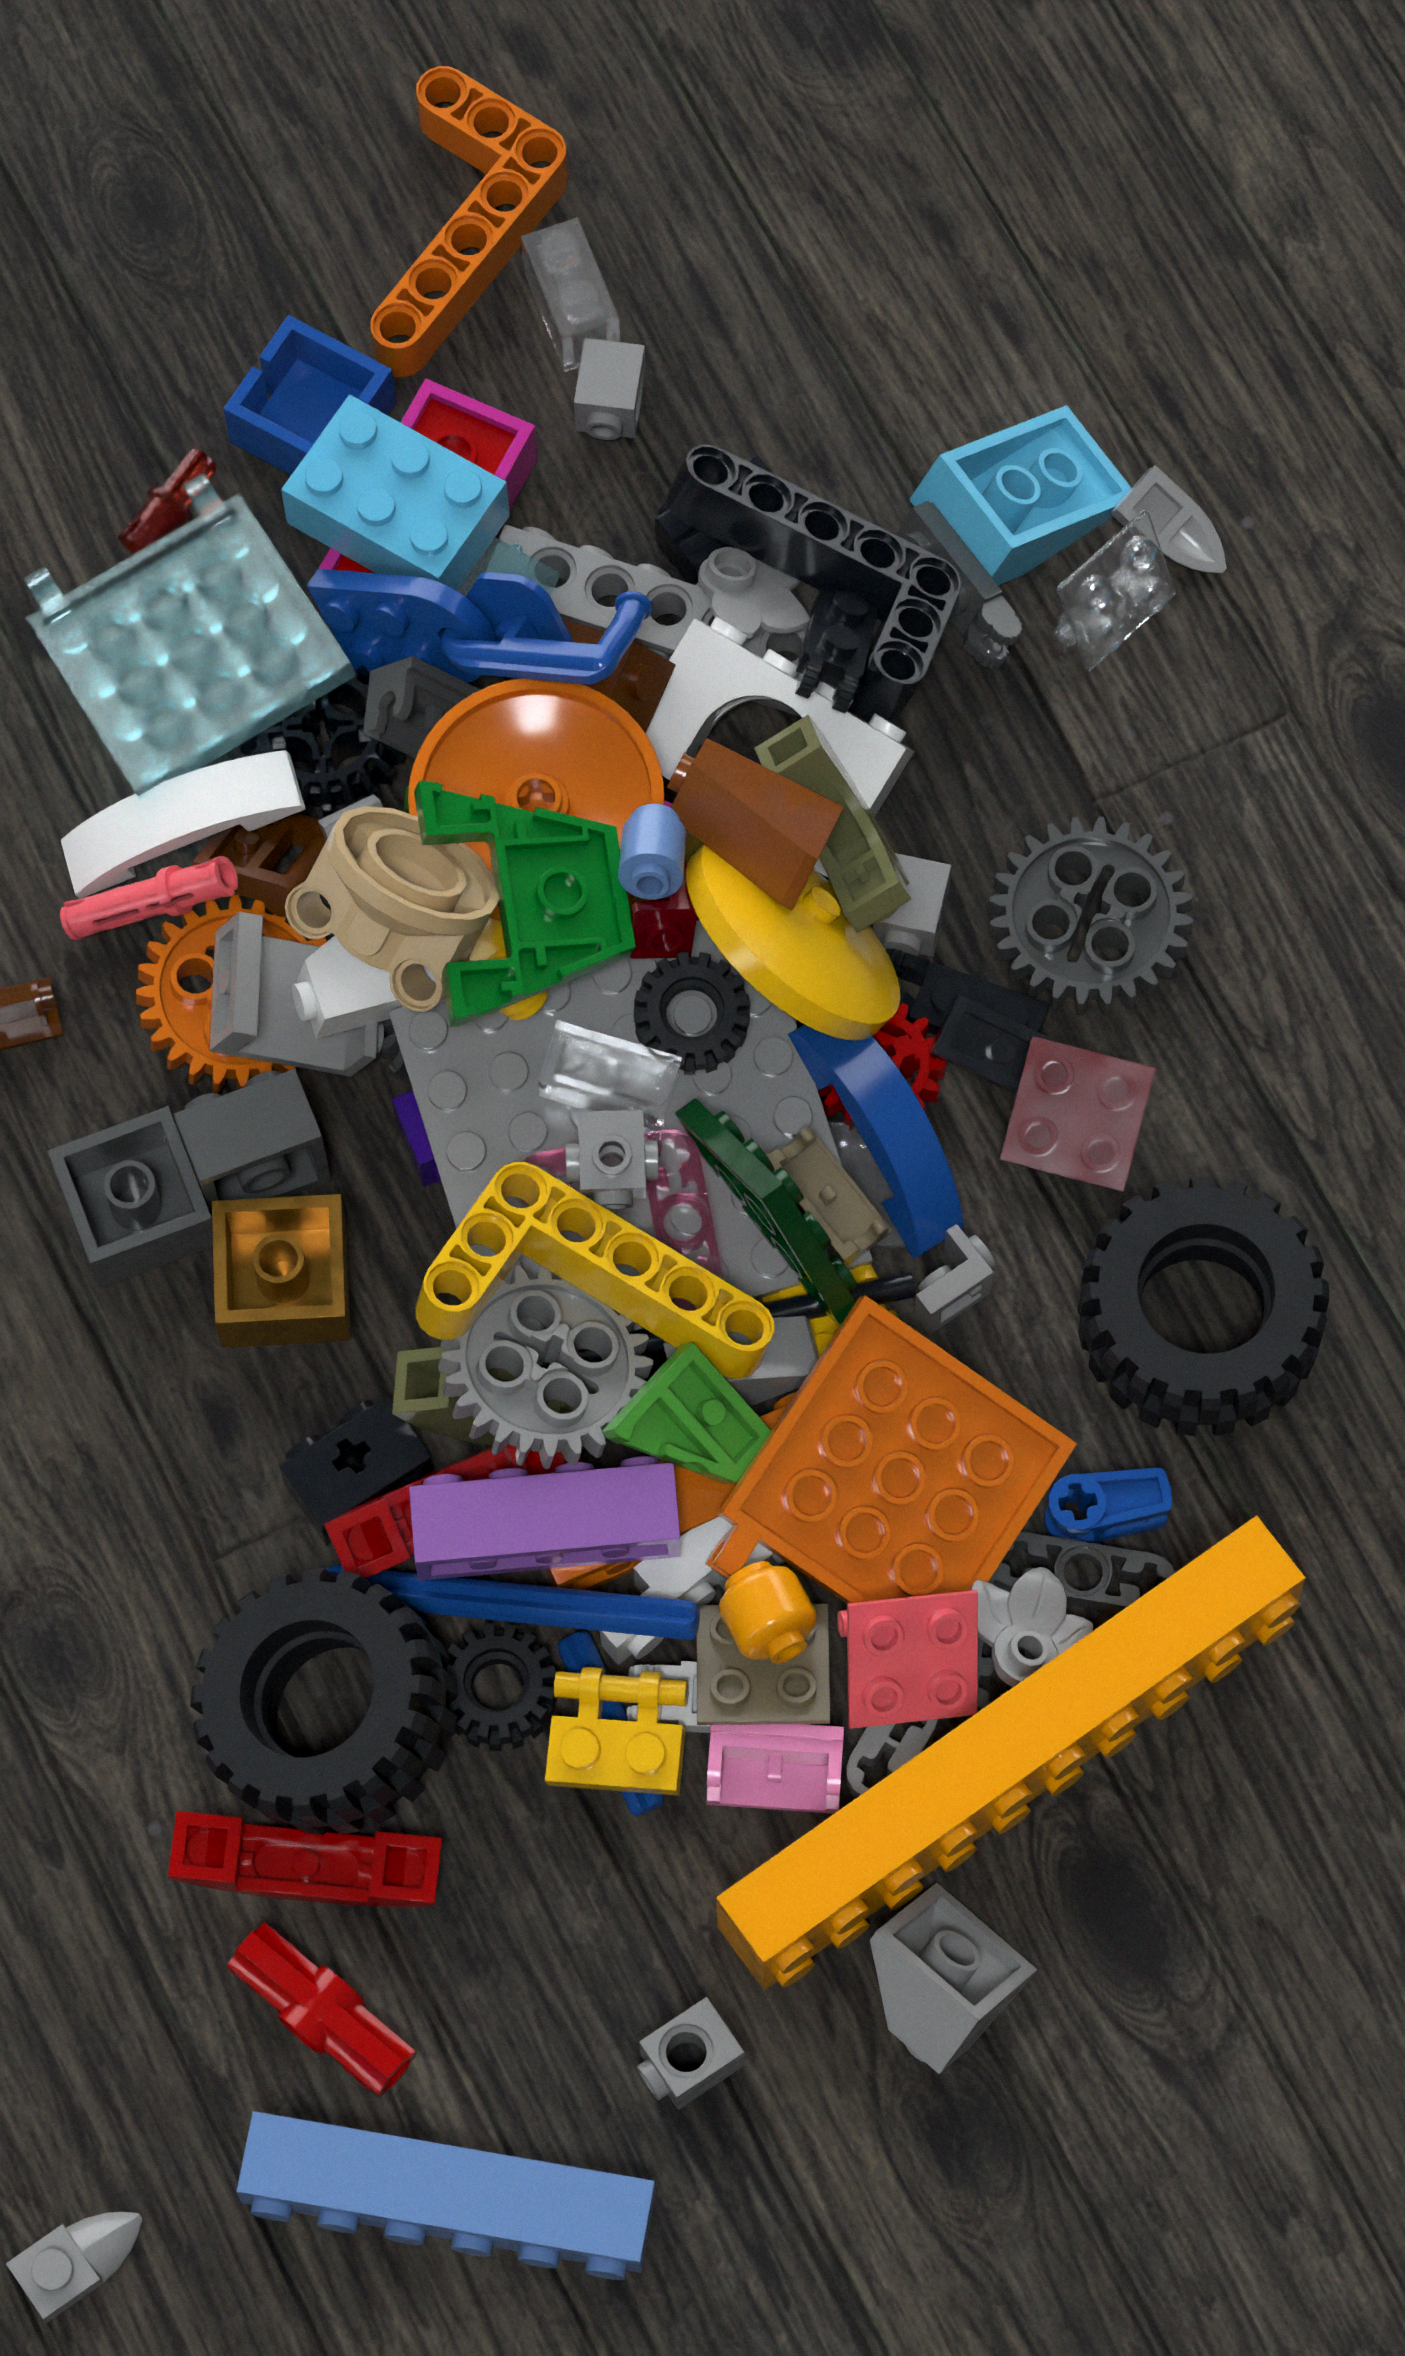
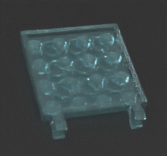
[24,473,357,800]

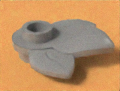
[698,547,810,638]
[970,1567,1093,1687]

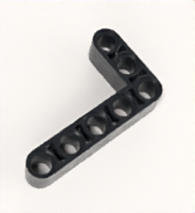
[666,444,962,721]

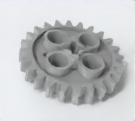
[438,1265,653,1469]

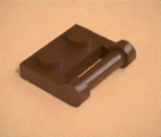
[193,813,326,917]

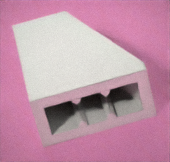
[292,935,436,1039]

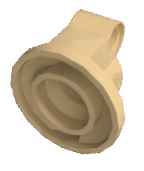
[285,806,500,1012]

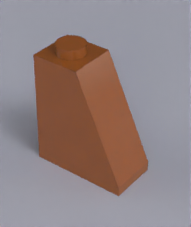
[667,738,844,910]

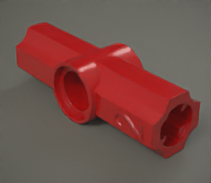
[227,1922,417,2099]

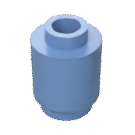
[618,804,686,900]

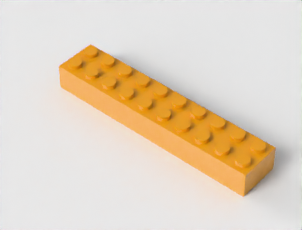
[716,1515,1306,1991]

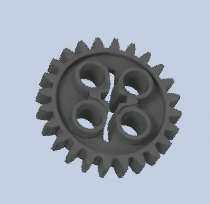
[988,816,1193,1015]

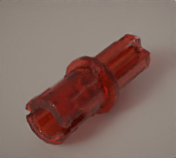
[118,448,217,561]

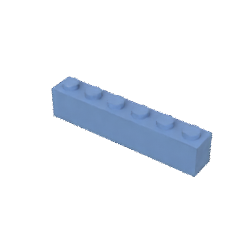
[236,2111,656,2280]

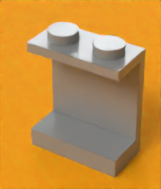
[209,911,384,1077]

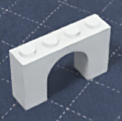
[646,616,915,878]

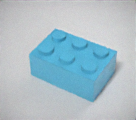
[281,394,510,591]

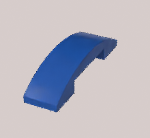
[788,1024,964,1258]

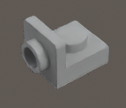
[914,1224,996,1335]

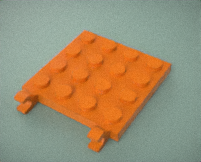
[705,1295,1077,1604]

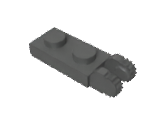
[897,501,1023,670]

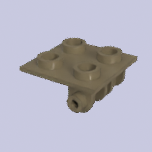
[696,1604,830,1725]

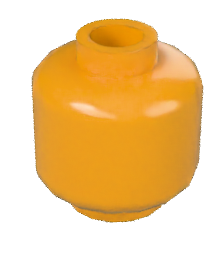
[719,1561,817,1664]

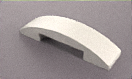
[61,750,305,899]

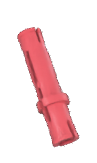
[60,856,238,940]

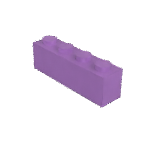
[409,1456,681,1581]

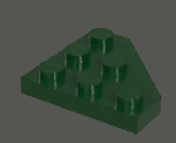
[675,1098,858,1327]

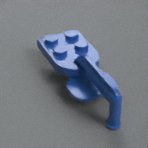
[306,569,653,684]

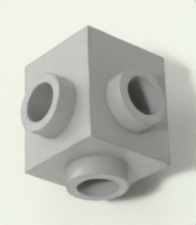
[565,1110,658,1210]

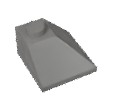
[870,1882,1038,2074]

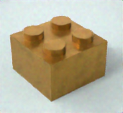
[212,1194,351,1348]

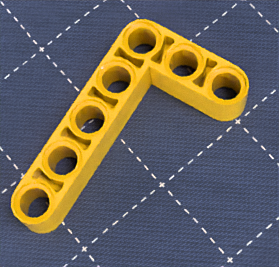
[415,1162,775,1379]

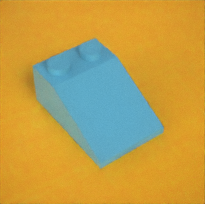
[909,405,1131,585]

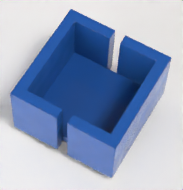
[223,315,397,475]

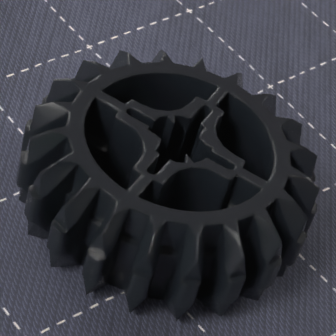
[238,655,405,817]

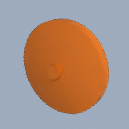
[408,678,665,921]

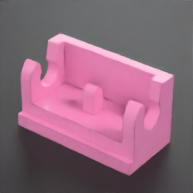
[707,1724,844,1814]

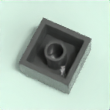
[174,1069,331,1217]
[47,1106,213,1289]

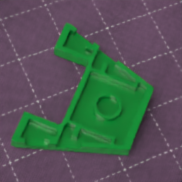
[414,781,636,1027]

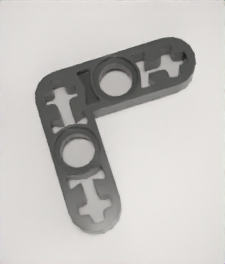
[978,1531,1176,1712]

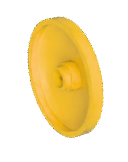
[686,844,900,1041]

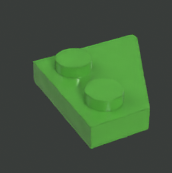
[602,1342,771,1484]

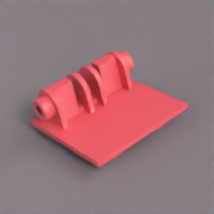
[837,1590,978,1729]

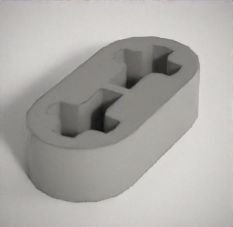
[846,1719,938,1799]

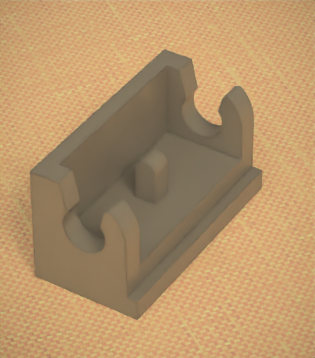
[767,1127,892,1267]

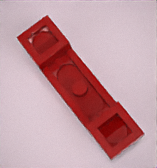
[324,1444,582,1579]
[168,1811,442,1907]

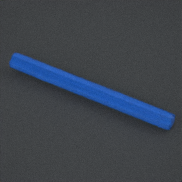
[326,1565,700,1640]

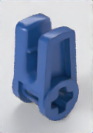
[1044,1468,1172,1543]

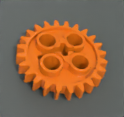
[136,895,327,1093]

